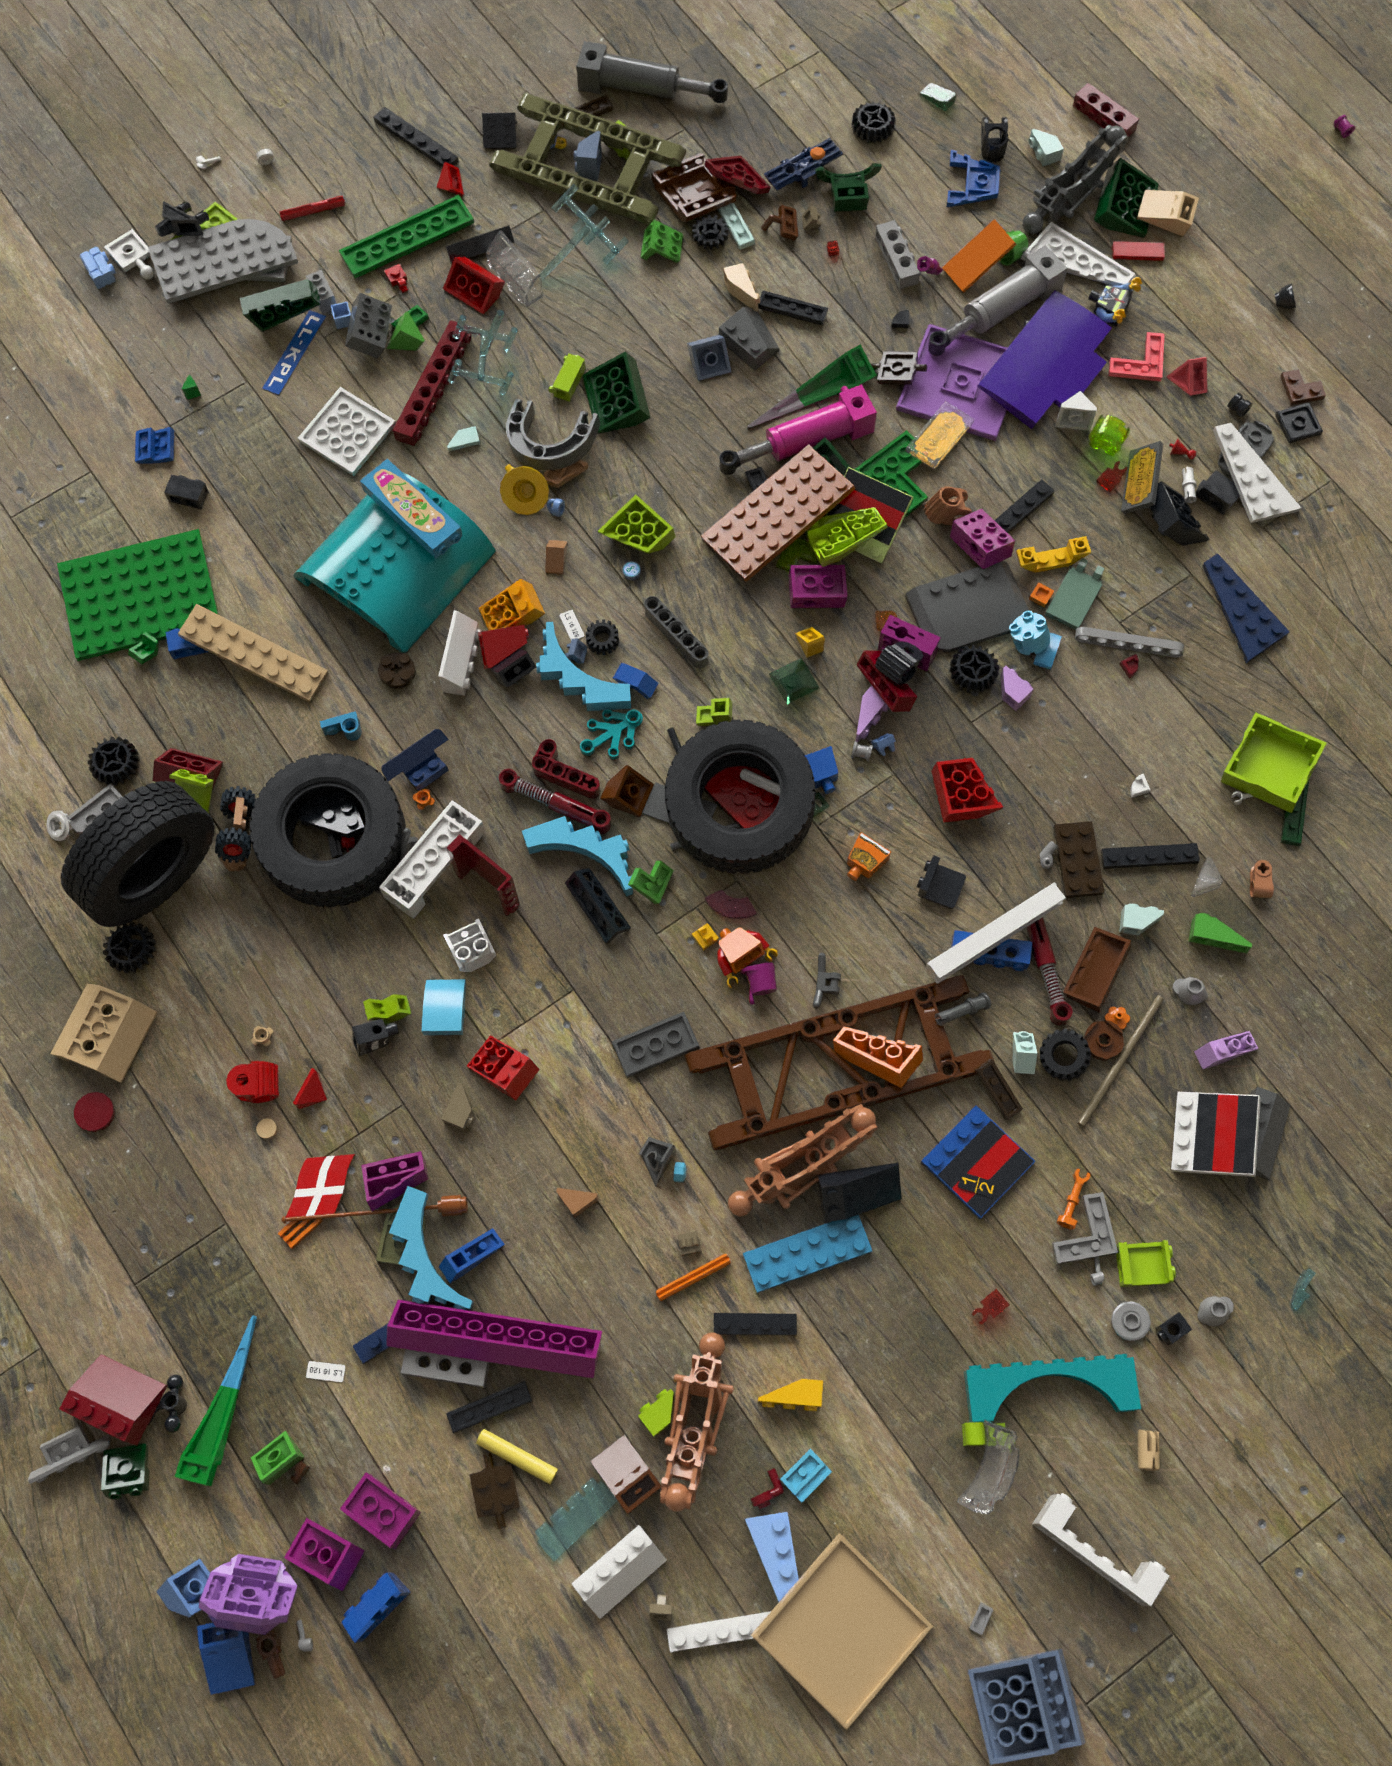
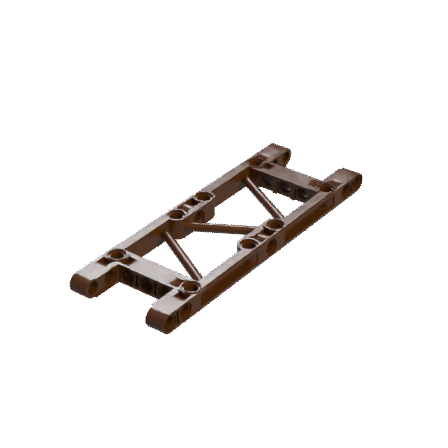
[685,975,995,1151]

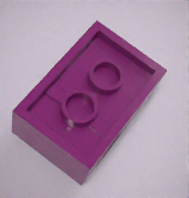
[950,509,1015,569]
[788,565,847,608]
[878,615,941,671]
[340,1472,421,1549]

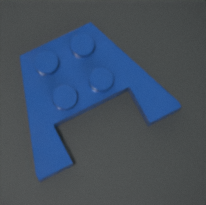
[947,150,1000,207]

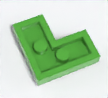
[628,861,674,904]

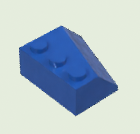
[342,1573,411,1643]

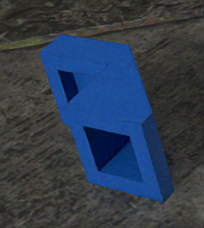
[613,663,659,699]

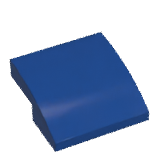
[135,427,174,464]

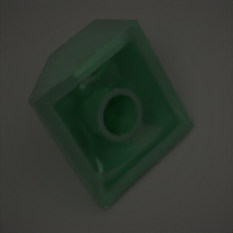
[769,658,819,704]

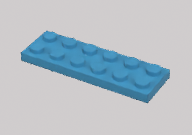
[743,1215,872,1293]

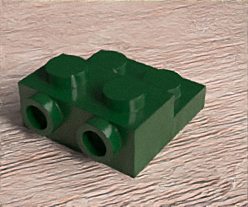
[101,1443,150,1500]

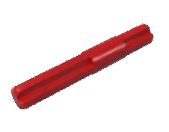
[279,196,345,221]

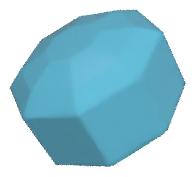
[673,1162,687,1183]

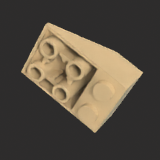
[1137,190,1199,236]

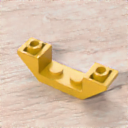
[1016,536,1091,573]

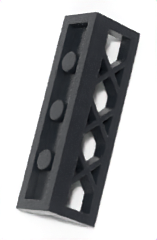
[565,868,631,943]

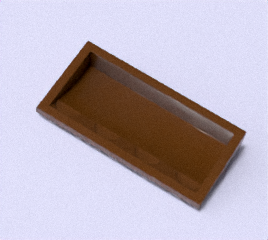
[1063,927,1131,1013]

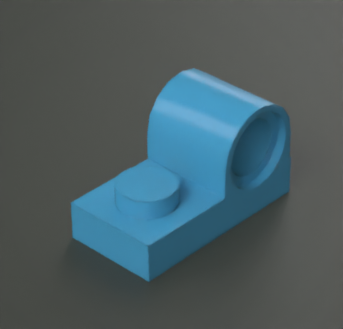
[319,711,362,741]

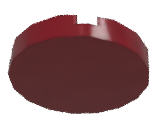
[74,1092,115,1132]

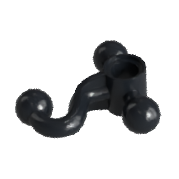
[147,1374,187,1433]

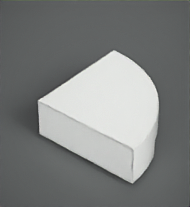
[1130,774,1150,798]

